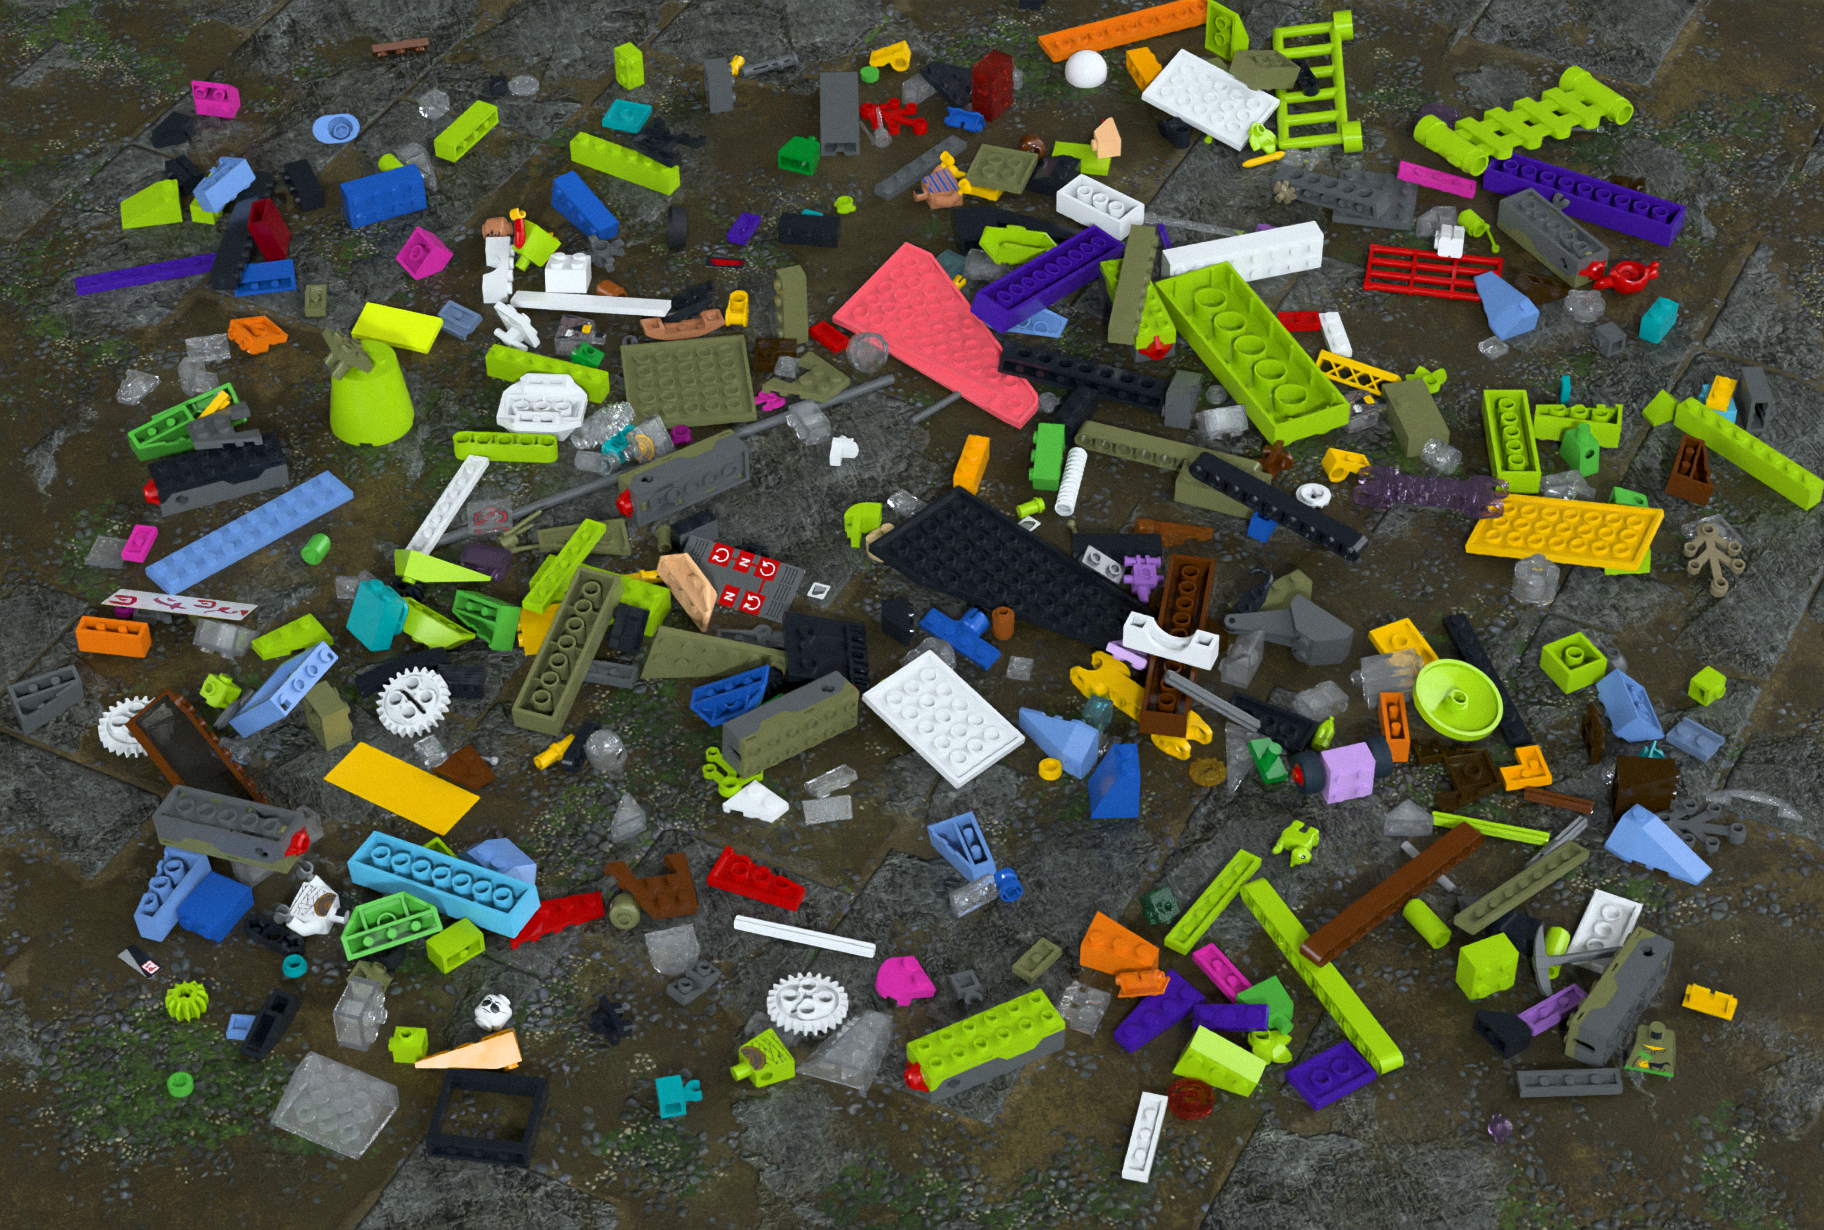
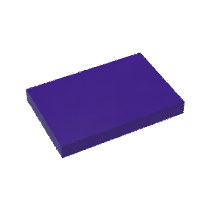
[1285,1040,1377,1111]

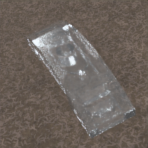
[1706,788,1802,821]

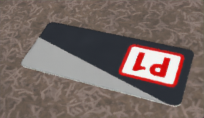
[118,945,163,979]

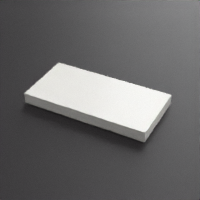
[1566,889,1643,974]

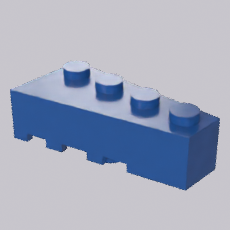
[551,171,619,240]

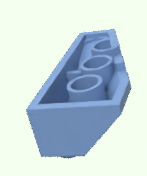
[1474,271,1540,341]
[983,308,1068,338]

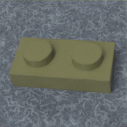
[305,284,327,317]
[1012,937,1062,984]

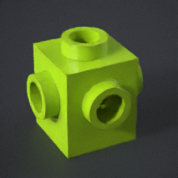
[199,673,242,708]

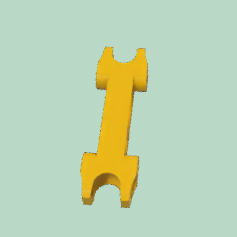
[1070,651,1213,760]

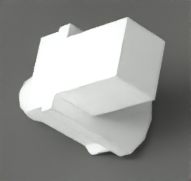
[830,435,859,466]

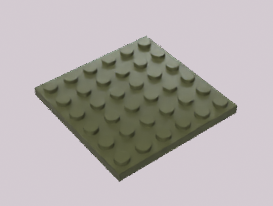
[620,334,757,432]

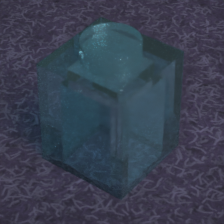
[1081,695,1113,735]

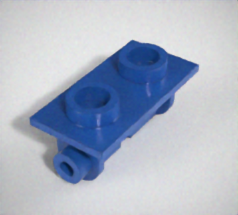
[944,107,986,133]

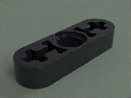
[1292,59,1320,97]
[562,720,602,773]
[243,915,306,957]

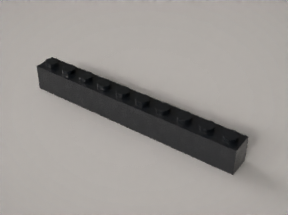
[210,172,276,290]

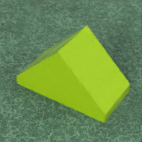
[1642,389,1681,427]

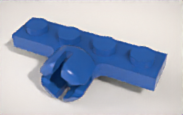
[919,608,1001,671]

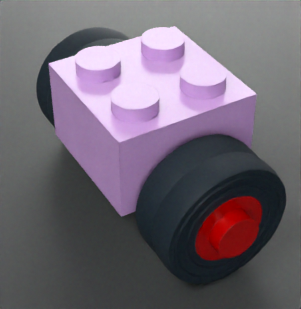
[1291,735,1393,804]

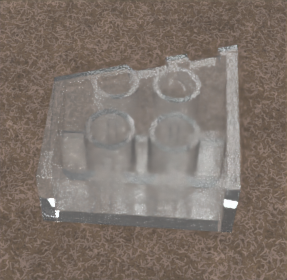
[796,1010,893,1091]

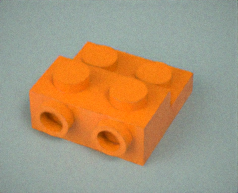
[227,316,288,354]

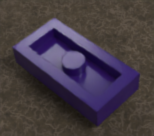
[727,212,761,246]

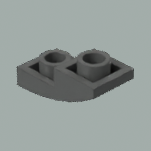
[666,959,721,1006]

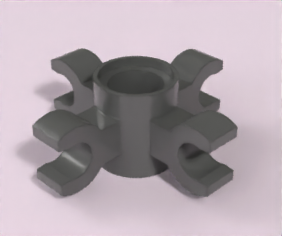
[578,234,625,273]

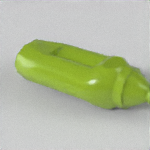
[1312,716,1335,751]

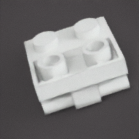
[494,301,541,351]

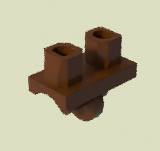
[1257,440,1294,481]

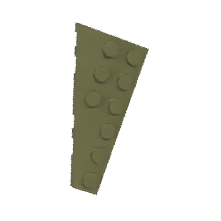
[640,625,786,679]

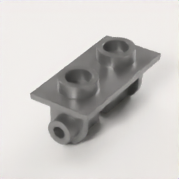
[1078,545,1126,585]

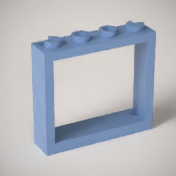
[228,641,339,738]

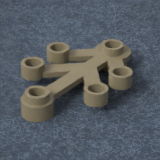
[1683,523,1745,597]

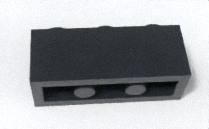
[282,159,325,213]
[778,212,841,248]
[1051,384,1098,447]

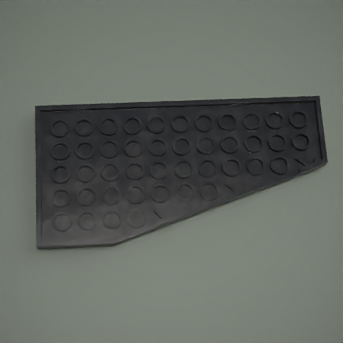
[868,485,1158,650]

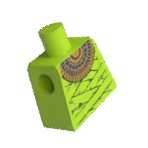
[730,1028,795,1087]

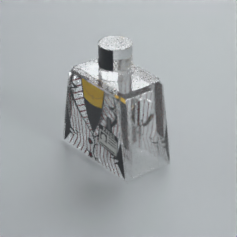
[555,314,606,355]
[1340,390,1387,434]

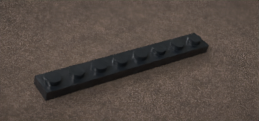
[1442,613,1532,748]

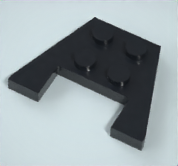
[627,127,706,168]

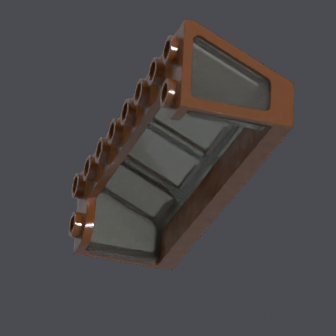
[124,688,271,806]

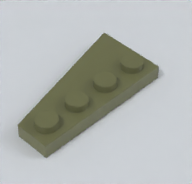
[537,518,631,555]

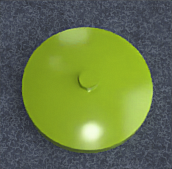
[1412,659,1503,741]

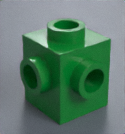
[569,342,605,369]

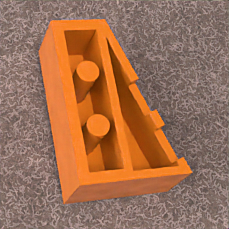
[1080,911,1159,979]

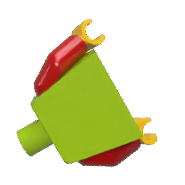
[510,208,561,272]

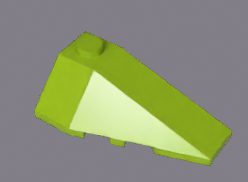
[394,549,491,585]

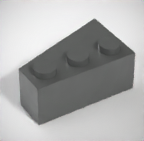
[1161,370,1203,430]

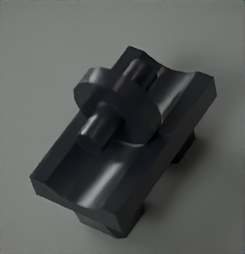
[588,996,634,1046]

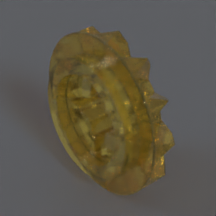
[1189,755,1227,786]

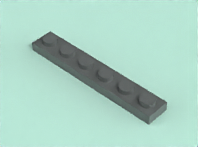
[874,135,967,201]

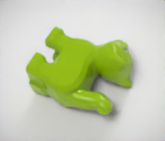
[1272,820,1319,867]

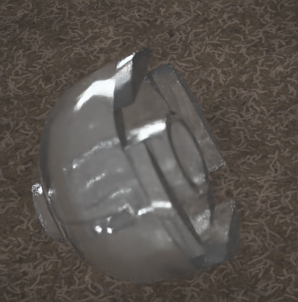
[846,331,889,374]

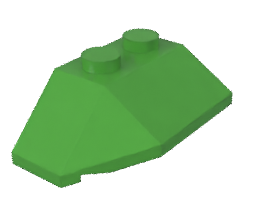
[340,891,443,961]

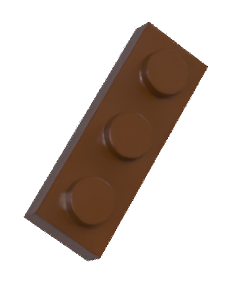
[371,37,429,58]

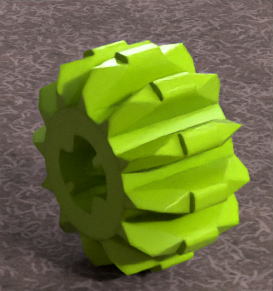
[165,980,209,1022]

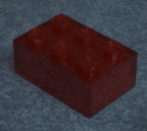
[972,49,1014,123]

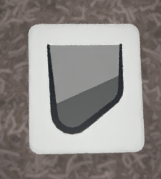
[1018,516,1041,532]
[807,582,830,599]

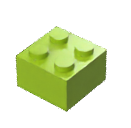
[1540,631,1607,694]
[1455,932,1519,1001]

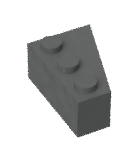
[7,664,84,737]

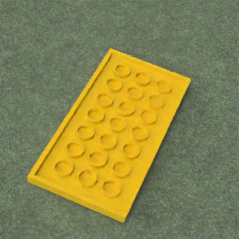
[1465,492,1664,571]

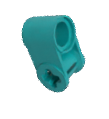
[601,425,639,464]

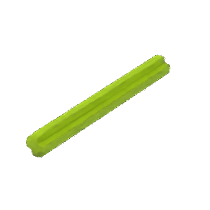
[1431,811,1550,846]

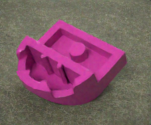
[874,956,936,1006]

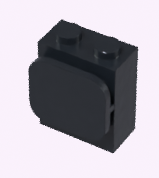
[952,205,998,255]

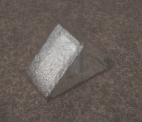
[611,792,647,843]
[1383,799,1434,836]

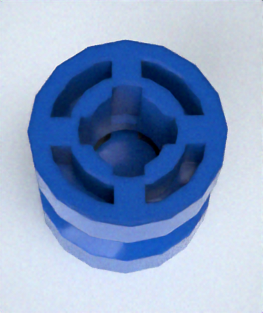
[992,868,1024,902]

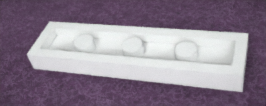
[1122,1092,1168,1183]

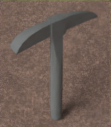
[1532,924,1623,998]

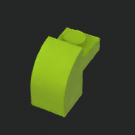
[844,502,882,548]

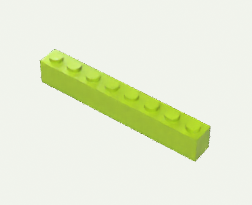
[1673,396,1824,511]

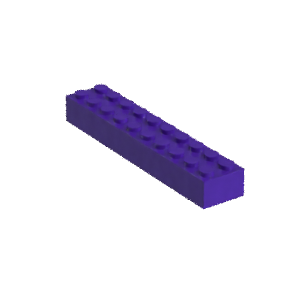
[1482,153,1686,247]
[970,224,1125,334]

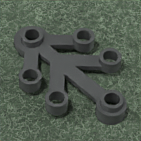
[1655,799,1747,853]

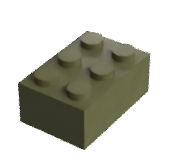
[1229,50,1301,91]

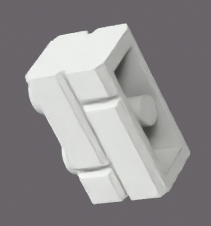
[1434,224,1465,258]

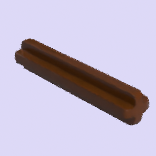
[1523,787,1595,815]

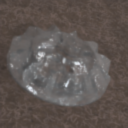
[509,75,539,97]

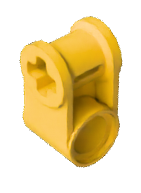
[725,290,749,327]

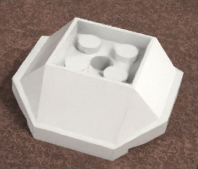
[496,373,588,441]

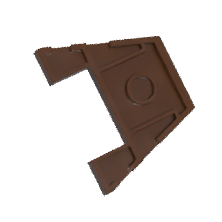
[603,852,699,920]

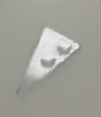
[1225,722,1268,795]

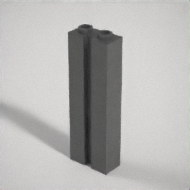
[820,72,860,156]

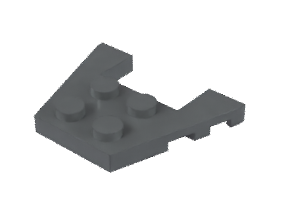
[186,401,263,450]

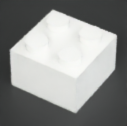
[545,252,592,293]

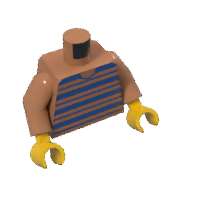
[913,151,972,209]

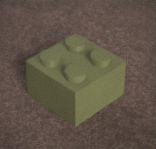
[302,680,353,751]

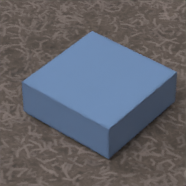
[226,1014,256,1040]

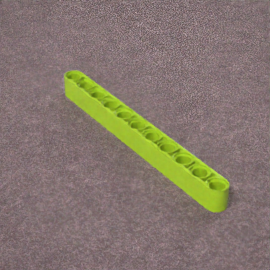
[1240,877,1404,1076]

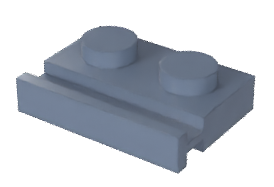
[437,300,483,341]
[1666,716,1725,763]

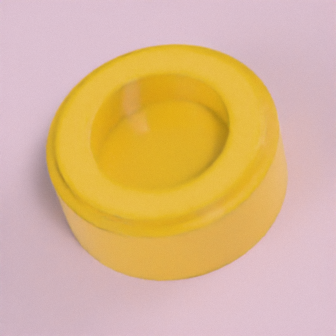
[1039,758,1062,780]

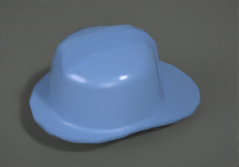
[313,114,360,144]

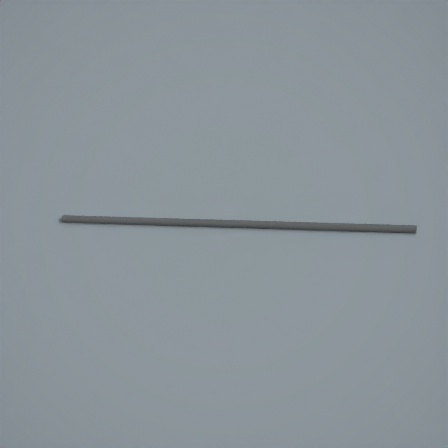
[433,374,895,549]

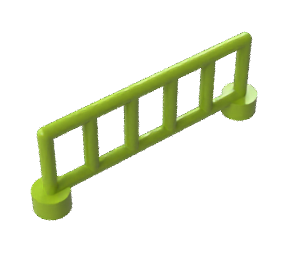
[1272,10,1363,153]

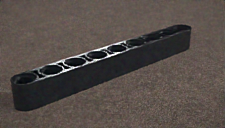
[1189,452,1369,562]

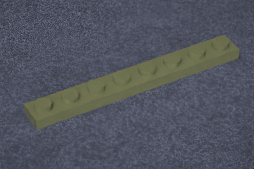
[1453,840,1590,935]

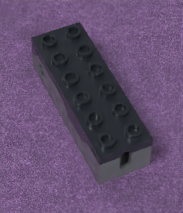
[143,432,290,517]

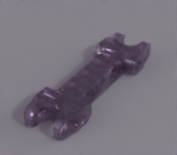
[1352,465,1509,519]

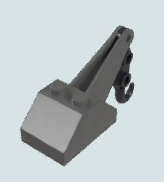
[1223,567,1355,666]

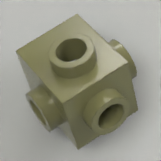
[346,960,392,999]

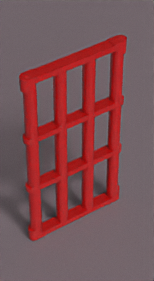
[1363,243,1504,302]

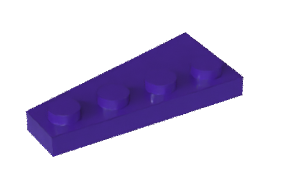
[1114,968,1205,1054]

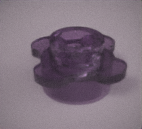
[1488,1112,1512,1144]

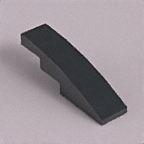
[354,646,451,699]

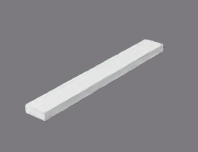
[510,291,672,317]
[406,455,489,555]

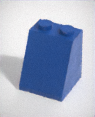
[1088,744,1140,819]

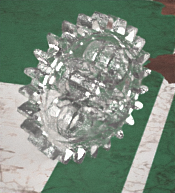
[570,401,635,450]

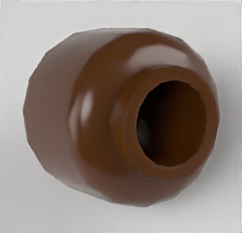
[1018,133,1045,159]

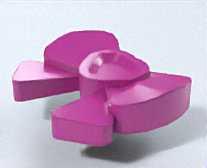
[754,390,786,411]

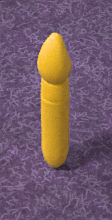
[1242,151,1286,168]

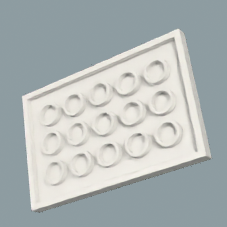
[1141,49,1280,151]
[862,650,1025,789]

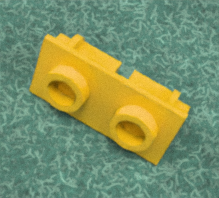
[1682,983,1738,1021]

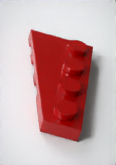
[707,845,806,912]
[509,891,605,950]

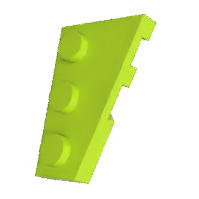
[251,613,334,660]

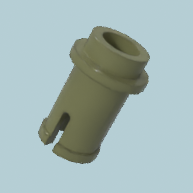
[655,525,672,553]

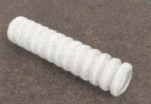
[1055,447,1087,516]

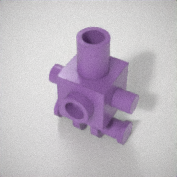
[1123,555,1164,607]

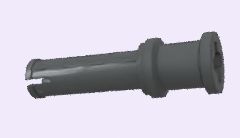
[740,50,798,78]

